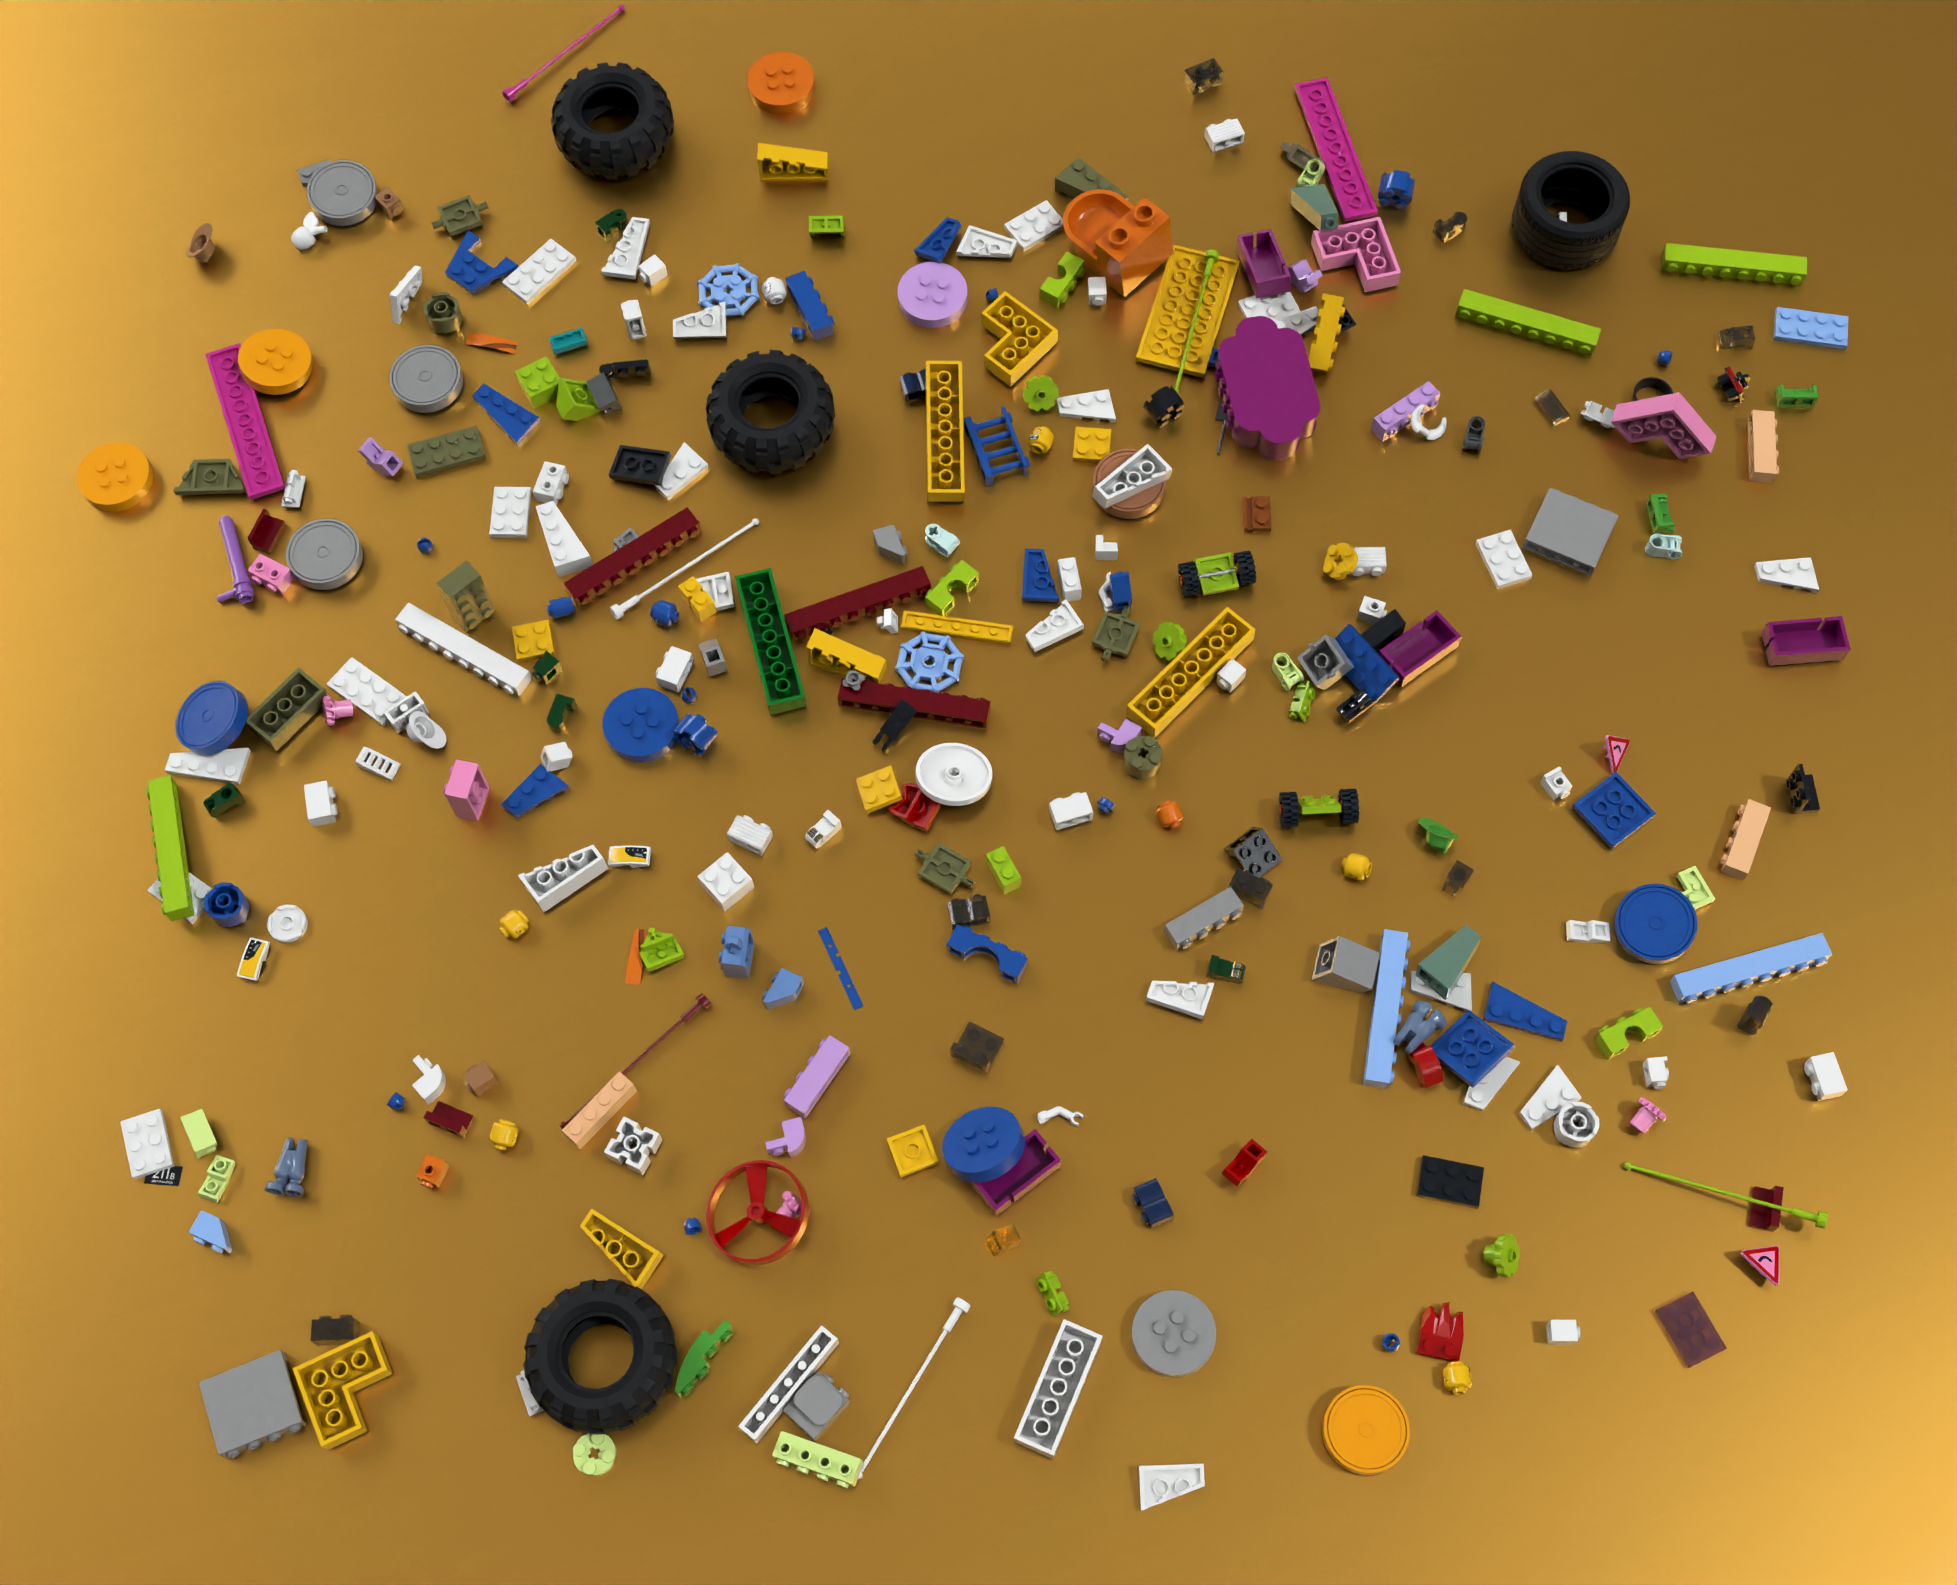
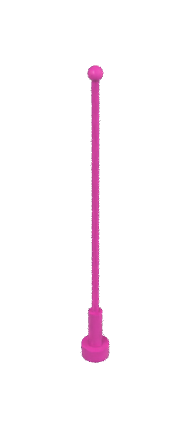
[502,5,625,103]

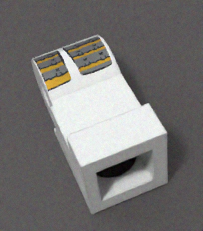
[805,810,842,849]

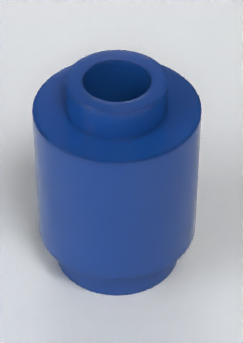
[546,597,575,619]

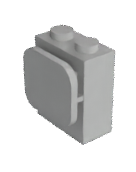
[783,1372,850,1442]

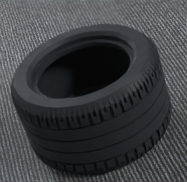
[1512,151,1630,270]

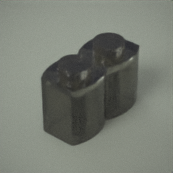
[947,894,991,930]
[1737,996,1773,1035]

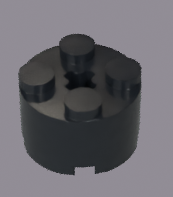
[1143,386,1185,428]

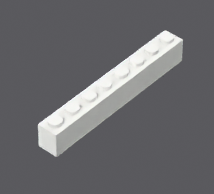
[395,602,532,696]

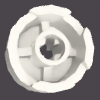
[1554,1102,1599,1148]

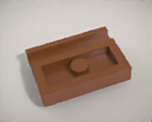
[1243,496,1271,532]

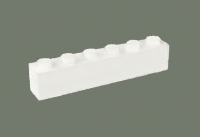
[738,1325,839,1444]

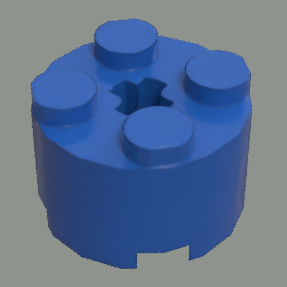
[1378,170,1415,210]
[672,713,718,756]
[204,882,250,927]

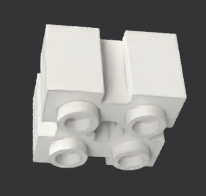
[604,1117,662,1176]

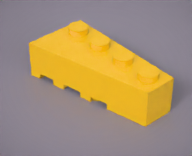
[757,143,829,181]
[1308,293,1346,374]
[806,628,887,684]
[580,1208,664,1289]

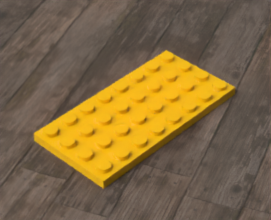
[1136,245,1240,378]

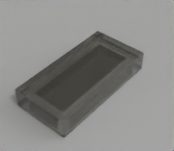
[1534,389,1570,426]

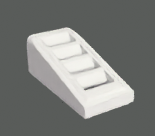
[355,746,401,781]

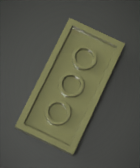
[407,426,486,478]

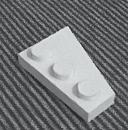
[956,225,1017,258]
[389,265,423,324]
[673,302,726,339]
[1056,389,1116,423]
[1754,557,1819,593]
[1025,599,1084,652]
[1410,970,1472,1012]
[1146,981,1215,1020]
[1463,1057,1520,1111]
[1139,1463,1205,1511]

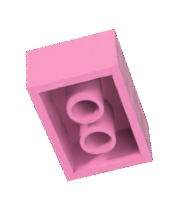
[443,759,490,821]

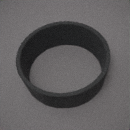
[1633,377,1673,401]

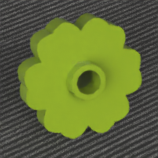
[1022,375,1059,411]
[1153,622,1187,660]
[1484,1234,1520,1277]

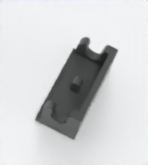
[586,372,622,414]

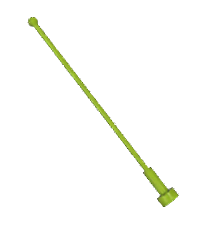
[1175,249,1219,394]
[1624,1162,1828,1229]

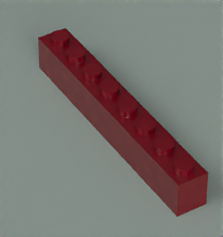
[564,507,702,607]
[784,566,931,641]
[837,678,991,729]

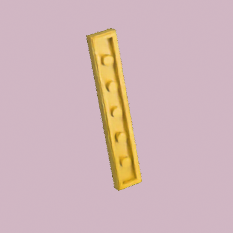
[900,610,1013,645]

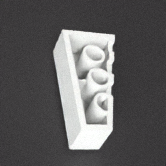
[1092,444,1173,509]
[536,501,593,577]
[518,845,609,912]

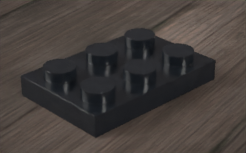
[609,445,671,486]
[1416,1155,1484,1209]

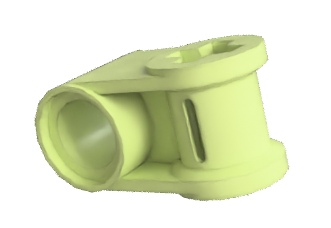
[1296,159,1325,187]
[1271,653,1304,691]

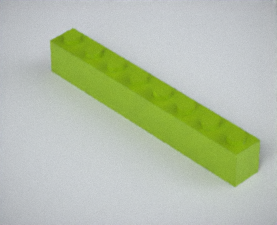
[1661,243,1807,285]
[1455,289,1601,356]
[146,775,194,921]

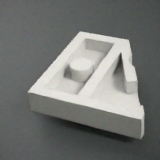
[696,572,735,611]

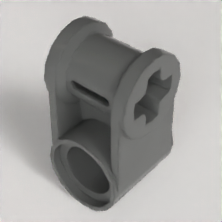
[1462,416,1485,453]

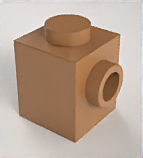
[374,187,404,219]
[464,1061,498,1096]

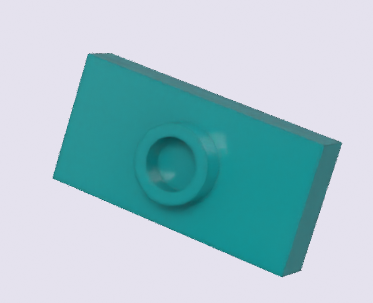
[549,327,588,355]

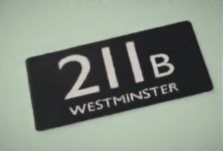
[144,1166,183,1186]

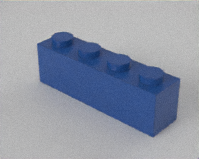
[785,271,835,341]

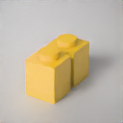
[678,576,717,622]

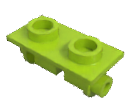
[1289,681,1315,723]
[1036,1271,1070,1317]

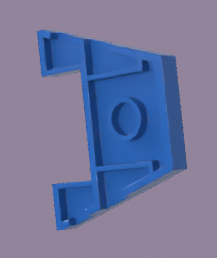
[445,230,518,294]

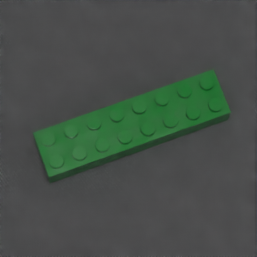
[735,568,807,715]

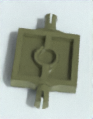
[431,195,489,237]
[1092,606,1140,662]
[915,843,975,895]

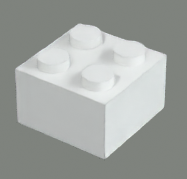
[697,852,754,912]

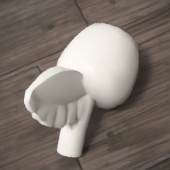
[291,212,327,250]

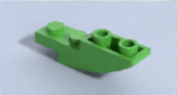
[675,1320,734,1398]

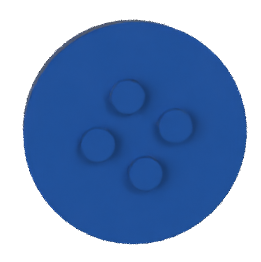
[175,681,248,756]
[602,688,680,763]
[1614,884,1697,964]
[942,1107,1025,1182]

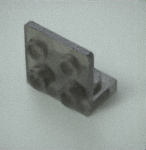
[950,1022,1004,1074]

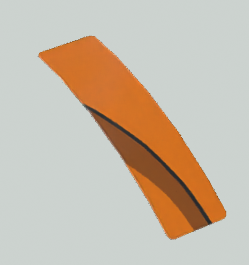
[465,333,518,354]
[625,929,648,985]

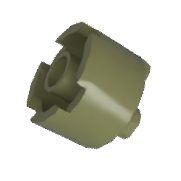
[423,292,463,333]
[1123,736,1162,780]

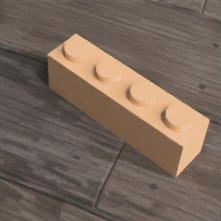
[1747,410,1779,483]
[1720,799,1771,881]
[562,1072,637,1150]

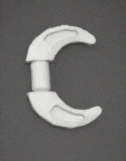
[1411,404,1447,440]

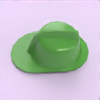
[1418,817,1459,853]

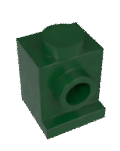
[532,650,562,685]

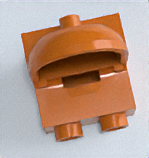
[1063,189,1174,298]

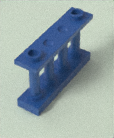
[964,406,1030,486]

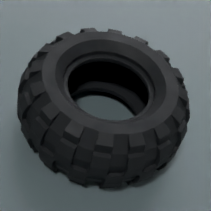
[551,62,674,180]
[706,350,835,475]
[523,1279,677,1435]

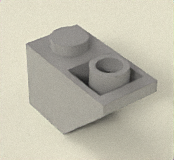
[873,524,908,564]
[698,638,727,677]

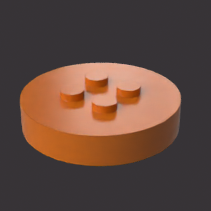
[747,52,815,114]

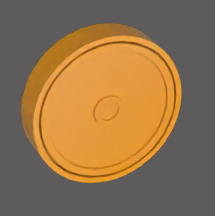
[238,329,313,395]
[76,442,153,512]
[1322,1385,1410,1475]

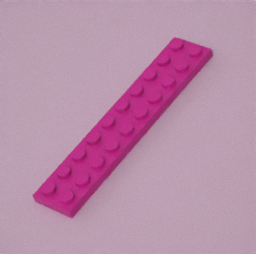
[1295,77,1378,222]
[206,343,285,500]

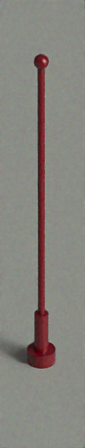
[560,993,712,1129]

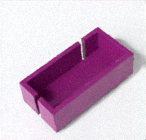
[1237,229,1291,299]
[1379,610,1462,687]
[1761,616,1851,666]
[971,1129,1061,1216]

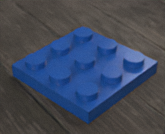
[1572,772,1656,849]
[1431,1010,1515,1088]

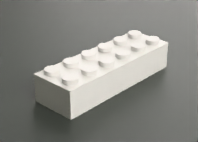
[1014,1319,1103,1459]

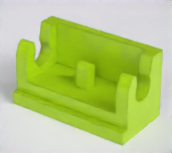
[809,215,845,236]

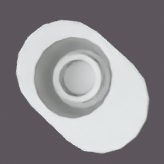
[405,711,447,749]

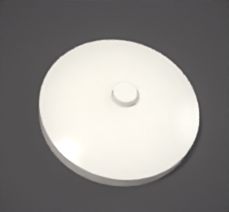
[915,743,992,806]

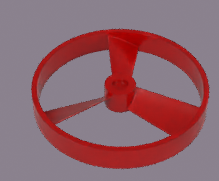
[706,1160,809,1266]

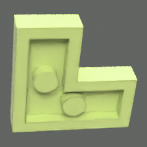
[1676,866,1715,910]

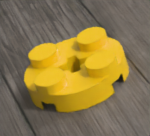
[1323,543,1358,580]

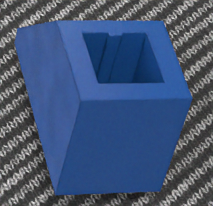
[1109,572,1132,612]

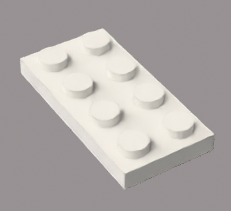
[502,239,576,305]
[327,657,407,727]

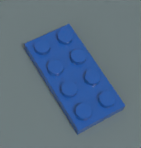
[1335,624,1400,704]

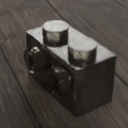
[1184,58,1224,95]
[1228,868,1273,909]
[311,1315,360,1346]

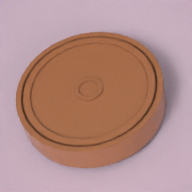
[1093,449,1166,519]

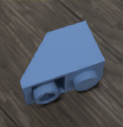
[762,968,804,1009]

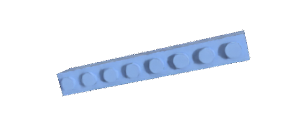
[1363,929,1410,1089]
[1670,933,1832,1004]

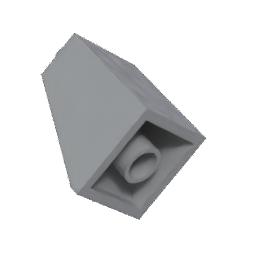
[1311,936,1380,993]

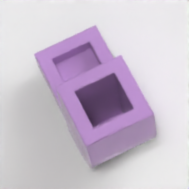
[1288,259,1323,293]
[358,437,403,476]
[1097,719,1142,753]
[765,1117,806,1158]

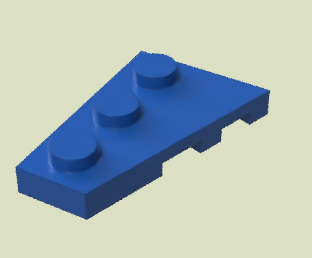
[914,217,961,263]
[1022,549,1059,603]
[501,764,569,818]

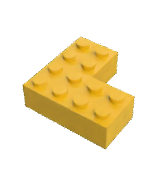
[981,291,1058,387]
[292,1331,393,1450]

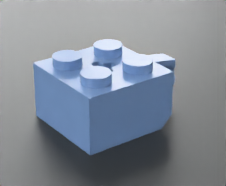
[719,926,754,979]

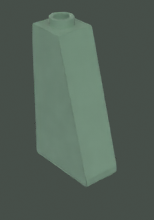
[1290,184,1338,231]
[1416,925,1481,1000]

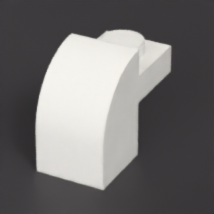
[412,1055,446,1105]

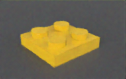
[1073,427,1111,463]
[512,620,555,662]
[856,765,903,813]
[886,1124,939,1178]

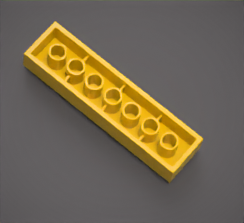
[925,361,965,502]
[1126,607,1256,738]

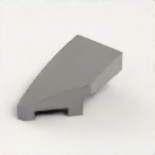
[613,527,639,552]

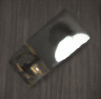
[1432,212,1468,243]
[1718,325,1755,349]

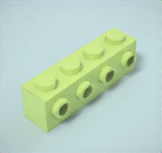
[772,1431,864,1489]

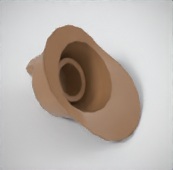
[186,223,215,263]

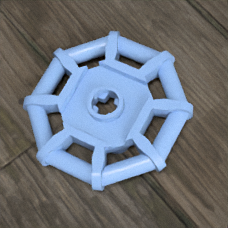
[697,263,760,316]
[895,631,964,693]

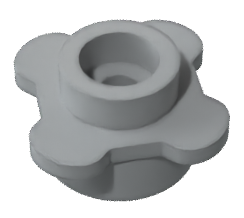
[843,670,865,691]

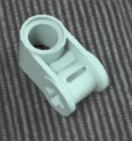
[925,524,960,557]
[1645,534,1683,559]

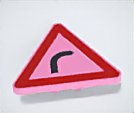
[1603,735,1630,774]
[1741,1246,1780,1286]

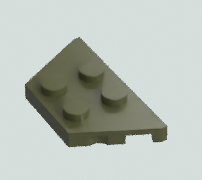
[174,459,245,495]

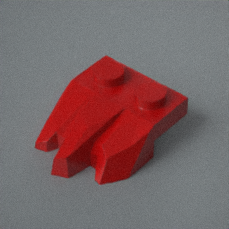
[888,783,942,831]
[1416,1302,1464,1361]

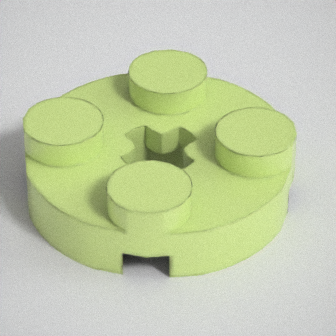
[573,1433,617,1476]

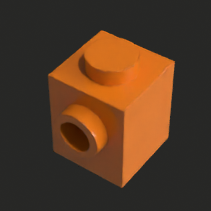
[416,1154,449,1189]

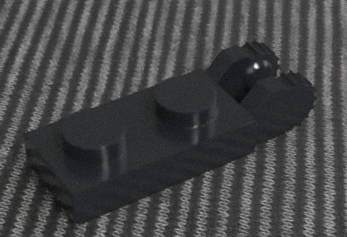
[599,359,651,380]
[872,699,918,752]

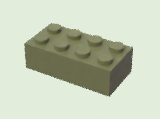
[437,561,495,632]
[245,668,329,752]

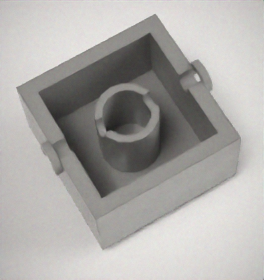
[1297,634,1354,690]

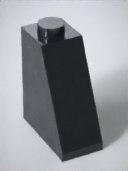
[1361,609,1406,653]

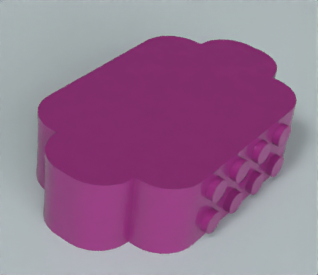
[1214,316,1320,460]

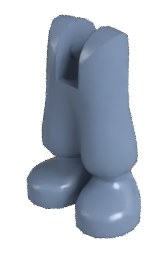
[1393,1000,1447,1054]
[264,1138,308,1197]

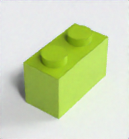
[986,846,1021,895]

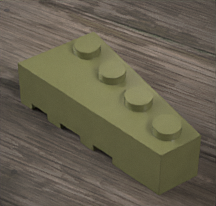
[1055,158,1129,201]

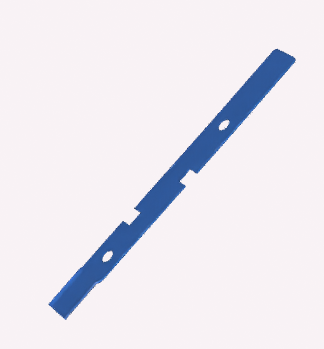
[818,927,863,1010]

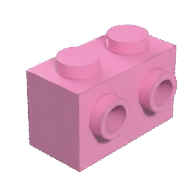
[247,554,295,595]

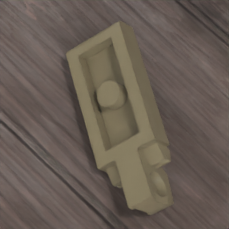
[1280,142,1325,172]

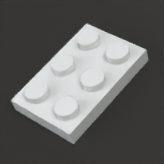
[1004,200,1064,252]
[1238,292,1301,321]
[489,487,532,538]
[1475,529,1533,589]
[147,872,212,924]
[120,1109,174,1179]

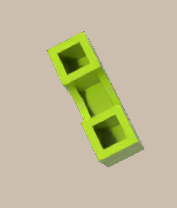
[1040,252,1086,308]
[925,560,979,616]
[1595,1007,1663,1059]

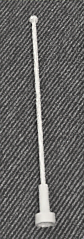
[609,518,759,620]
[858,1297,971,1479]

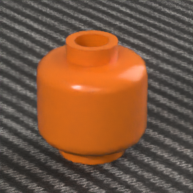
[1156,800,1184,829]

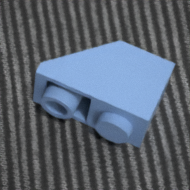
[188,1210,232,1254]

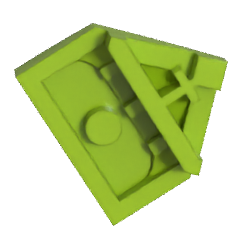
[640,927,684,972]

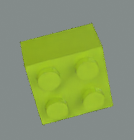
[514,356,560,409]

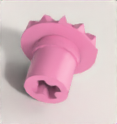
[322,696,353,726]
[1629,1097,1667,1134]
[776,1191,810,1218]

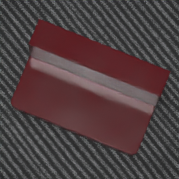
[248,509,286,554]
[423,1101,474,1138]
[1748,1186,1784,1232]

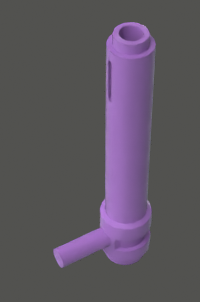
[216,516,254,604]

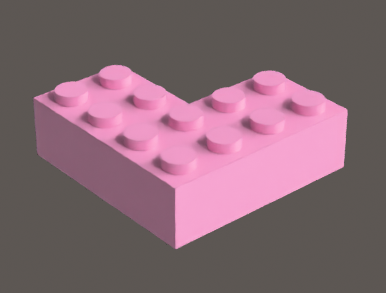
[1311,217,1401,292]
[1611,392,1716,459]

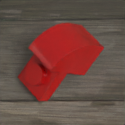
[1404,1043,1444,1088]
[1221,1139,1267,1187]

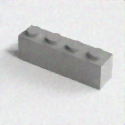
[1164,887,1244,951]

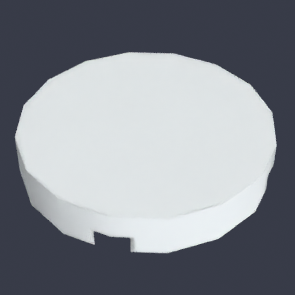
[267,904,308,943]

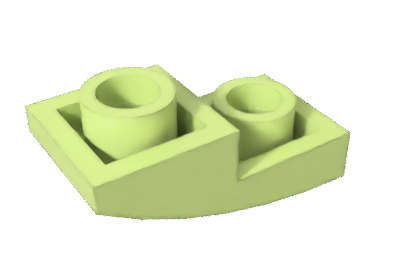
[198,1155,236,1203]

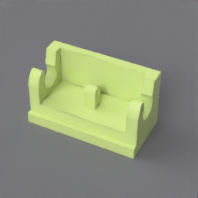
[180,1109,217,1159]

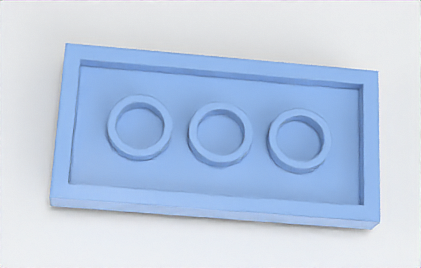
[1774,307,1848,350]

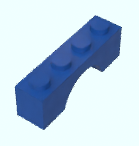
[946,924,1028,984]

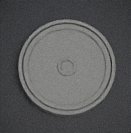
[307,160,378,226]
[389,345,463,413]
[286,519,363,590]
[1131,1290,1216,1378]

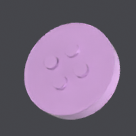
[897,262,968,328]

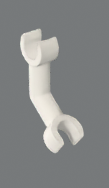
[1098,572,1113,611]
[1037,1106,1084,1127]

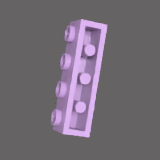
[1371,381,1440,442]
[783,1035,851,1118]

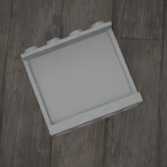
[1522,488,1619,576]
[199,1350,307,1459]

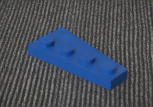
[473,383,540,446]
[1483,981,1567,1042]

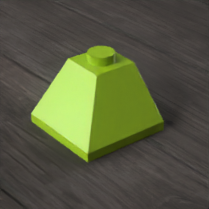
[556,378,600,421]

